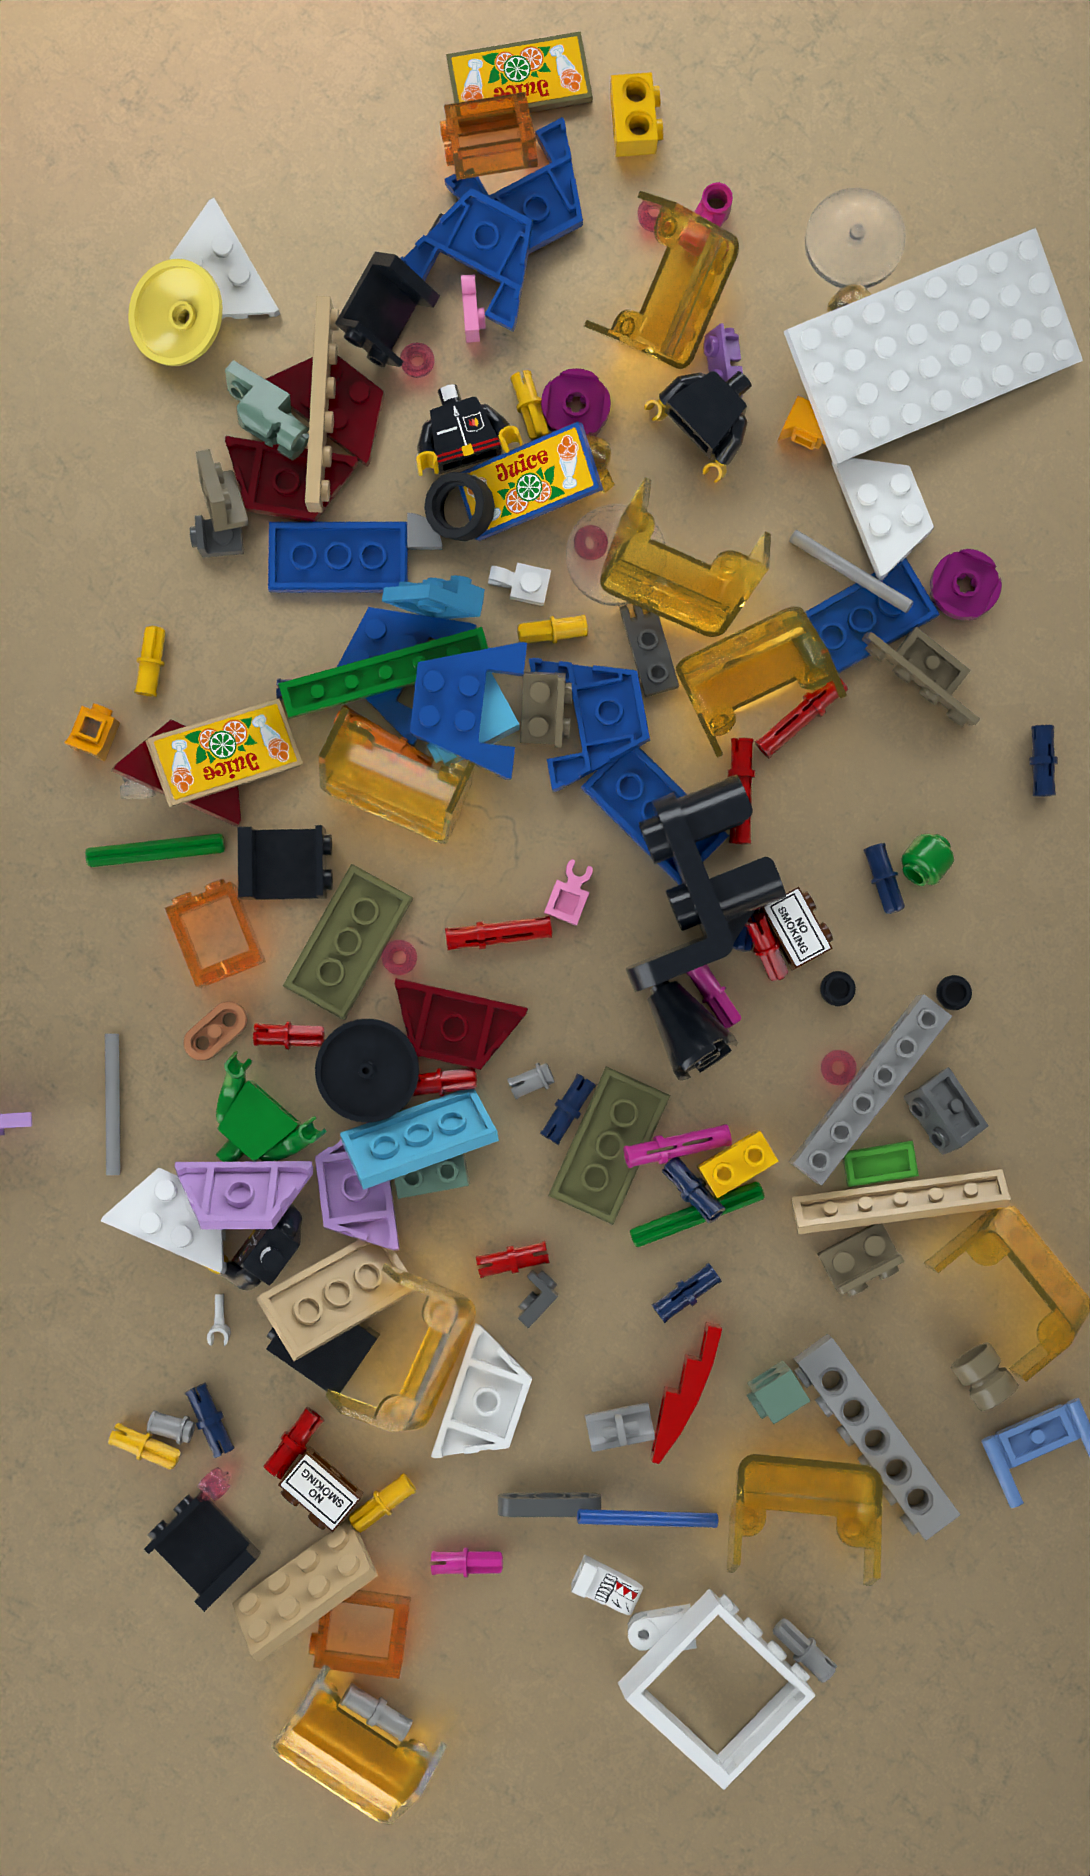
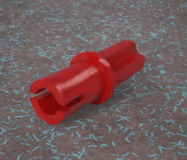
[745,913,788,981]
[253,1021,325,1050]
[412,1068,477,1097]

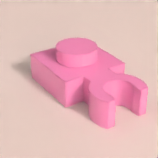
[461,274,486,343]
[544,859,593,926]

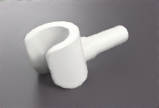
[207,1294,231,1346]

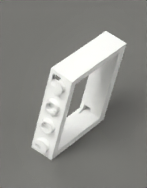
[618,1588,816,1790]

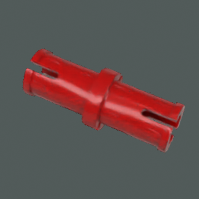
[476,1241,550,1279]
[263,1407,324,1479]

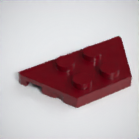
[266,355,385,467]
[225,436,358,522]
[112,719,241,827]
[394,978,528,1070]

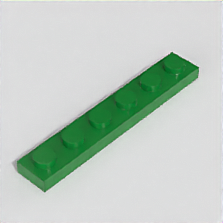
[278,627,488,719]

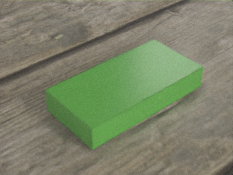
[843,1141,919,1187]

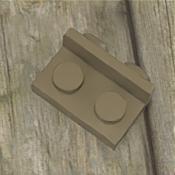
[196,449,248,532]
[520,671,572,748]
[817,1223,904,1296]

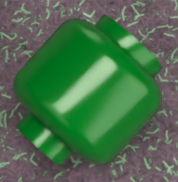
[901,834,954,886]

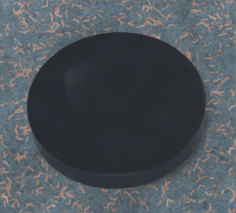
[315,1019,420,1122]

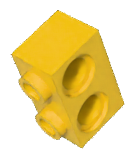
[610,72,663,157]
[696,1130,779,1198]

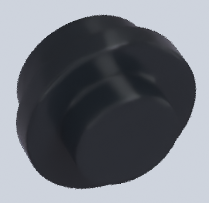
[820,971,856,1006]
[936,975,972,1010]

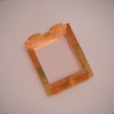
[439,92,538,180]
[165,879,266,988]
[308,1590,411,1679]

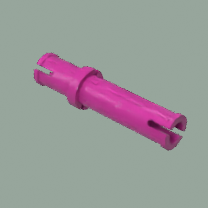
[623,1124,732,1168]

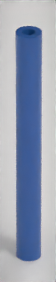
[577,1509,719,1528]

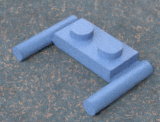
[981,1398,1090,1508]

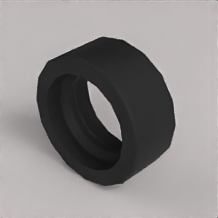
[424,472,495,541]

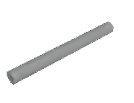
[789,530,914,613]
[105,1034,120,1175]

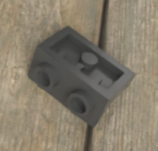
[904,1067,988,1155]

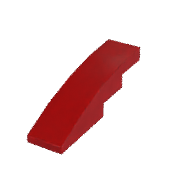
[650,1322,722,1464]

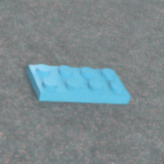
[340,1089,499,1190]

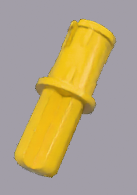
[510,370,549,440]
[517,615,588,644]
[134,626,166,697]
[108,1422,181,1470]
[349,1473,417,1533]

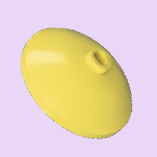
[128,259,223,366]

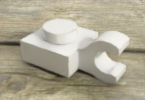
[488,563,551,606]

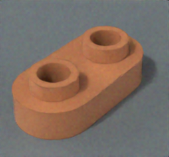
[184,1002,248,1061]

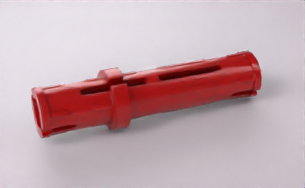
[755,673,848,759]
[727,738,756,844]
[445,916,552,951]

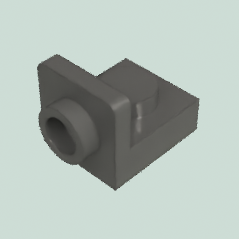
[190,515,244,558]
[518,1270,558,1328]

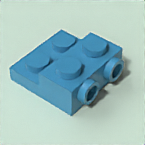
[382,575,485,619]

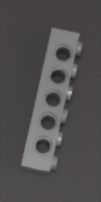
[789,994,952,1185]
[793,1333,960,1540]

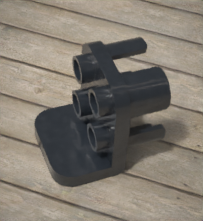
[626,775,786,992]

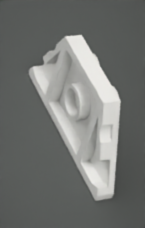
[169,197,280,319]
[831,458,934,581]
[101,1168,227,1274]
[431,1323,532,1458]

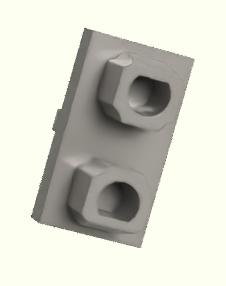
[585,1402,656,1452]

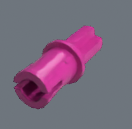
[686,965,741,1029]
[431,1548,503,1578]

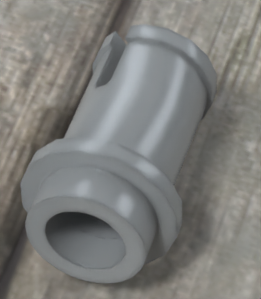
[507,1063,555,1099]
[147,1410,195,1445]

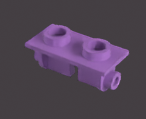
[703,323,743,398]

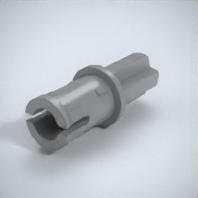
[773,1618,837,1683]

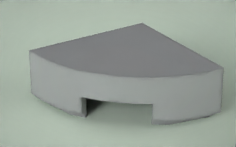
[407,513,443,550]

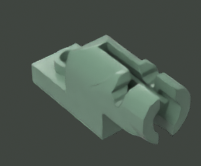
[225,360,309,460]

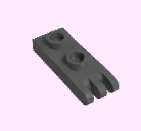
[619,598,679,697]

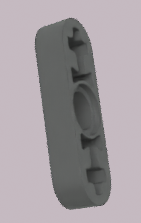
[498,1492,601,1517]

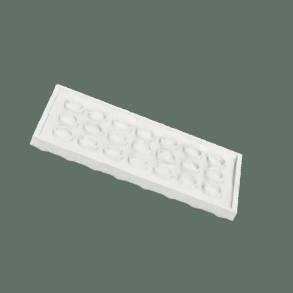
[784,228,1083,465]

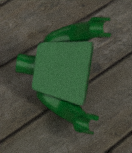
[216,1051,327,1162]

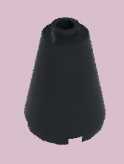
[648,980,738,1081]

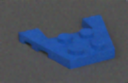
[445,117,583,255]
[400,188,534,332]
[337,607,477,747]
[409,642,527,780]
[529,658,650,792]

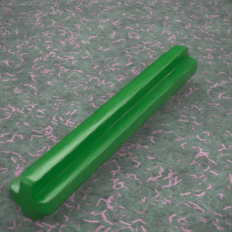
[85,833,225,867]
[630,1182,765,1247]

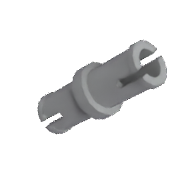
[340,1683,413,1742]

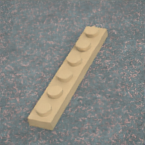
[305,296,339,513]
[792,1169,1011,1234]

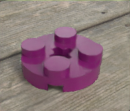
[541,368,611,438]
[930,549,1002,621]

